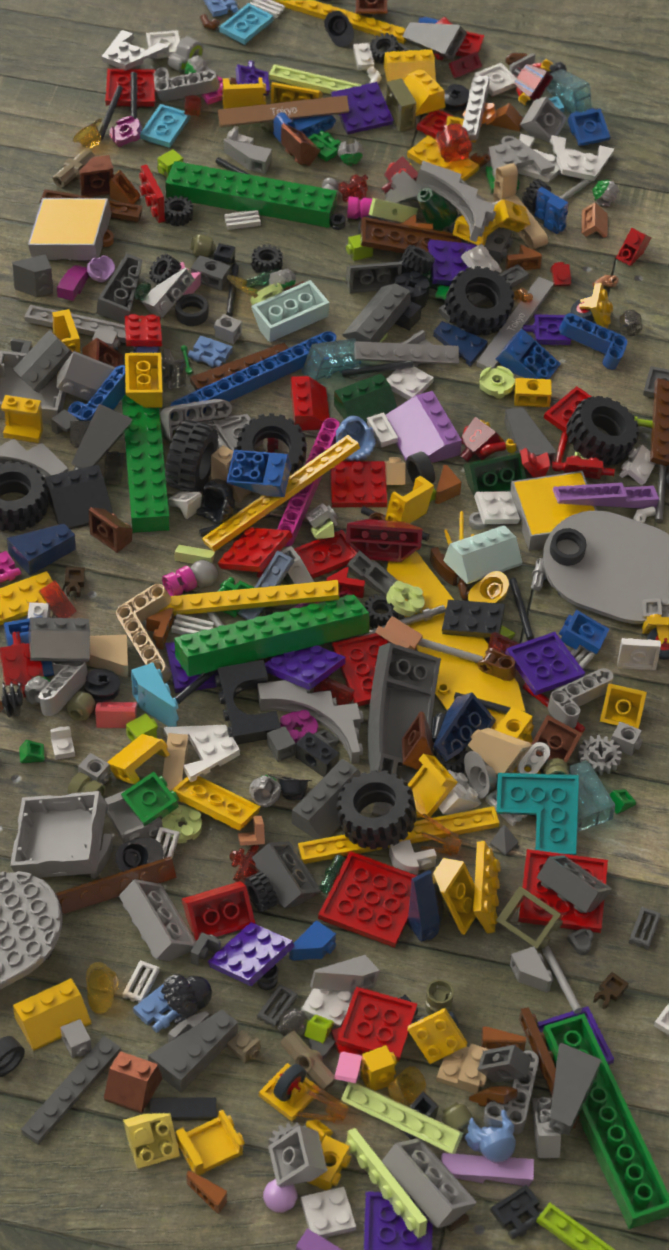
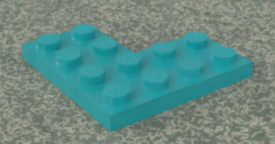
[496,773,579,855]

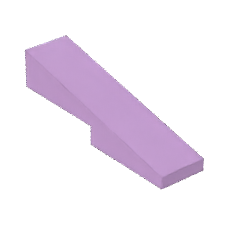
[441,1153,534,1187]

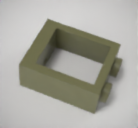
[386,78,417,131]
[496,886,563,951]

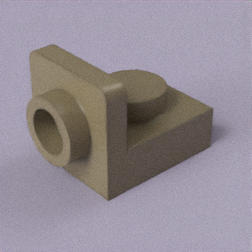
[227,1030,261,1063]

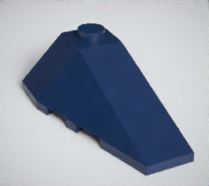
[433,692,496,761]
[407,870,445,942]

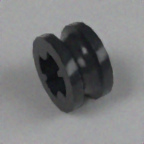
[330,213,346,230]

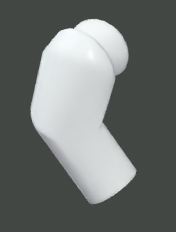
[367,67,381,84]
[633,506,656,523]

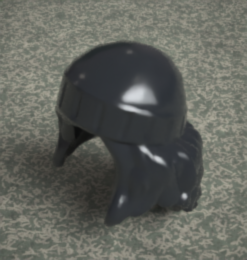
[196,479,235,524]
[161,974,212,1024]

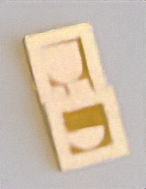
[227,275,259,298]

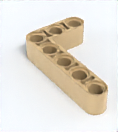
[493,163,548,250]
[116,584,172,683]

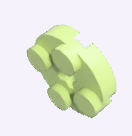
[250,283,284,305]
[479,366,515,399]
[386,581,425,616]
[162,804,202,843]

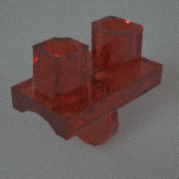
[338,174,368,202]
[229,845,259,882]

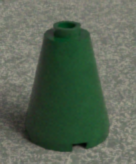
[417,188,458,231]

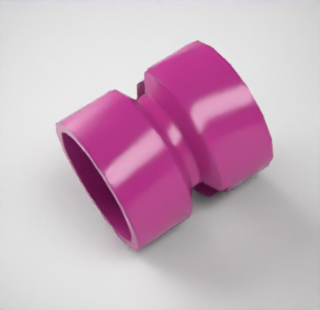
[347,197,373,219]
[162,566,197,596]

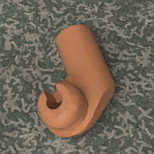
[592,275,619,288]

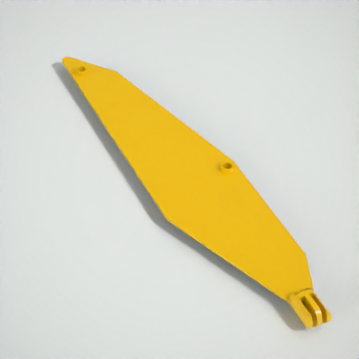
[387,551,541,775]

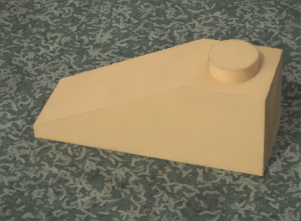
[162,733,188,791]

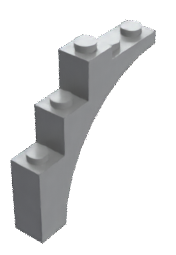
[416,161,496,242]
[385,170,485,204]
[0,439,68,477]
[257,680,364,764]

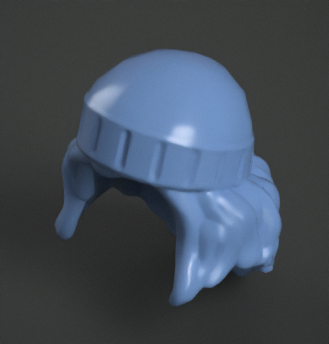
[336,416,376,461]
[465,1110,516,1163]

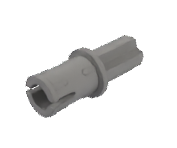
[531,558,546,591]

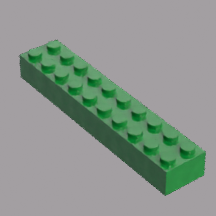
[166,161,337,228]
[121,394,169,533]
[174,595,370,677]
[543,1014,669,1229]

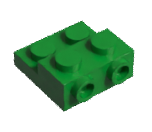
[121,772,179,827]

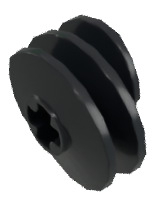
[444,84,470,111]
[85,668,120,703]
[2,682,23,717]

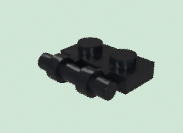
[490,1185,544,1240]

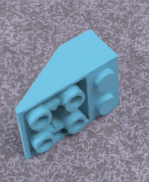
[131,663,179,727]

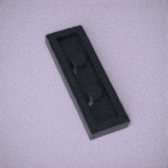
[150,1097,216,1121]

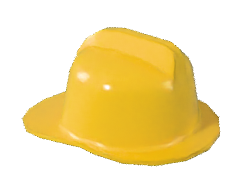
[468,571,509,603]

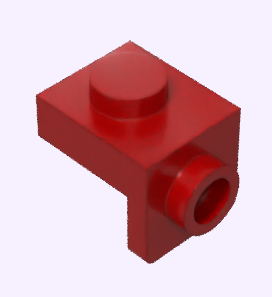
[550,262,571,287]

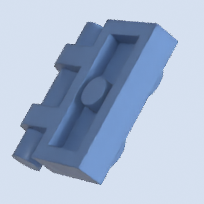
[203,0,238,17]
[188,336,233,368]
[133,984,181,1033]

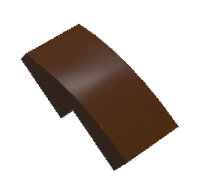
[430,547,459,586]
[469,1086,518,1107]

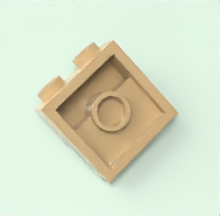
[436,1044,490,1094]

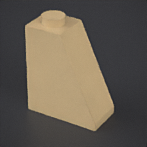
[211,445,251,503]
[86,635,128,677]
[468,728,532,774]

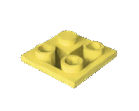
[123,1113,180,1169]

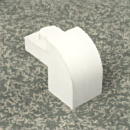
[389,840,436,876]

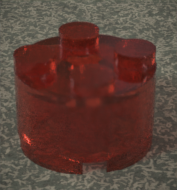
[435,124,473,162]

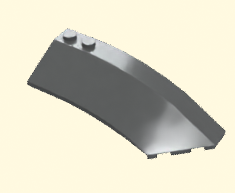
[368,643,441,783]

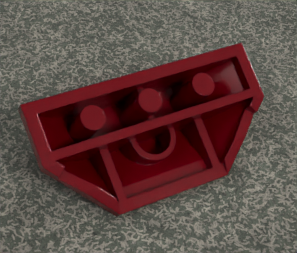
[346,519,423,562]

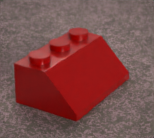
[291,376,330,431]
[182,881,256,942]

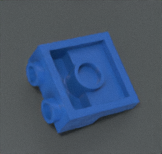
[567,108,610,146]
[535,187,568,234]
[559,610,609,654]

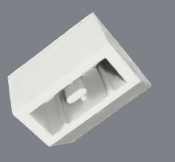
[439,770,481,815]

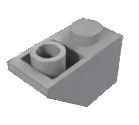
[510,946,553,992]

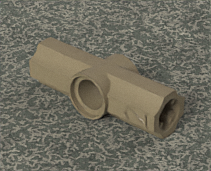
[53,148,95,188]
[280,1031,337,1092]

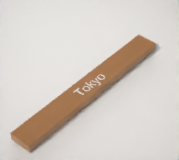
[217,95,349,127]

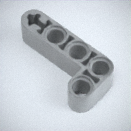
[154,68,220,101]
[161,399,232,442]
[38,661,88,716]
[548,668,613,728]
[483,1050,538,1135]

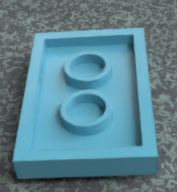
[219,3,273,45]
[140,104,190,148]

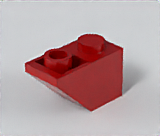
[616,227,652,266]

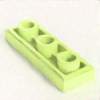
[369,198,418,222]

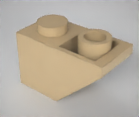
[385,457,405,485]

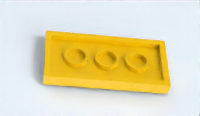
[407,136,479,181]
[0,571,63,626]
[172,776,261,831]
[473,841,501,933]

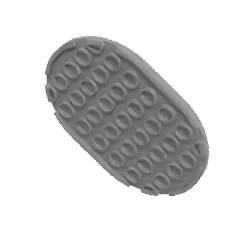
[543,511,669,624]
[0,871,62,989]

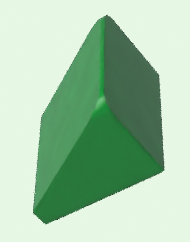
[435,285,449,300]
[19,739,45,763]
[606,789,637,814]

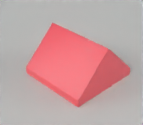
[95,702,137,728]

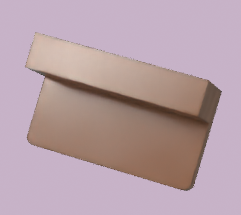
[582,203,608,238]
[375,616,423,650]
[238,816,265,846]

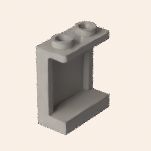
[105,790,162,843]

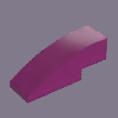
[57,265,89,301]

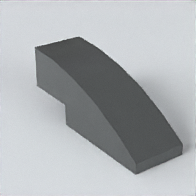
[345,551,398,597]

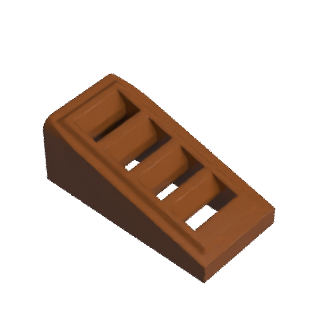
[481,1026,526,1051]
[186,1171,227,1214]

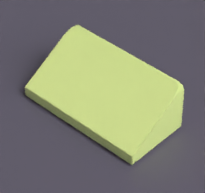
[310,518,334,539]
[175,545,216,564]

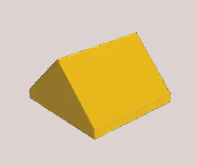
[600,683,647,729]

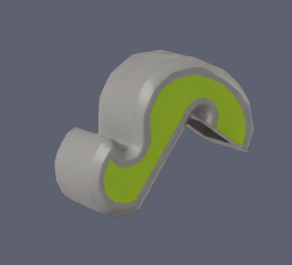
[168,36,204,72]

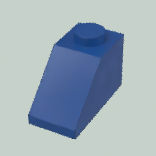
[289,920,336,961]

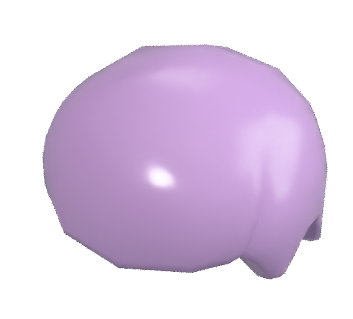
[87,255,115,282]
[263,1179,298,1213]

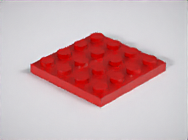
[332,633,391,706]
[518,849,608,933]
[318,851,417,948]

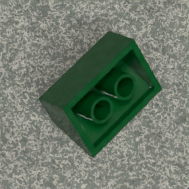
[334,373,397,423]
[463,452,526,496]

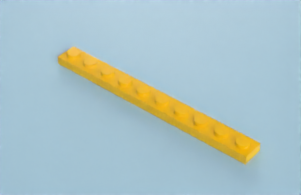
[272,0,406,44]
[202,435,360,552]
[155,580,339,616]
[298,806,500,864]

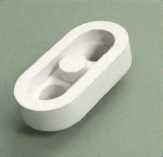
[518,742,550,774]

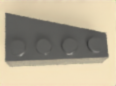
[96,253,142,324]
[148,1010,238,1093]

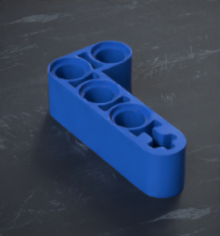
[274,112,336,143]
[559,313,628,370]
[68,365,126,428]

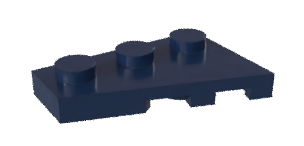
[433,321,488,367]

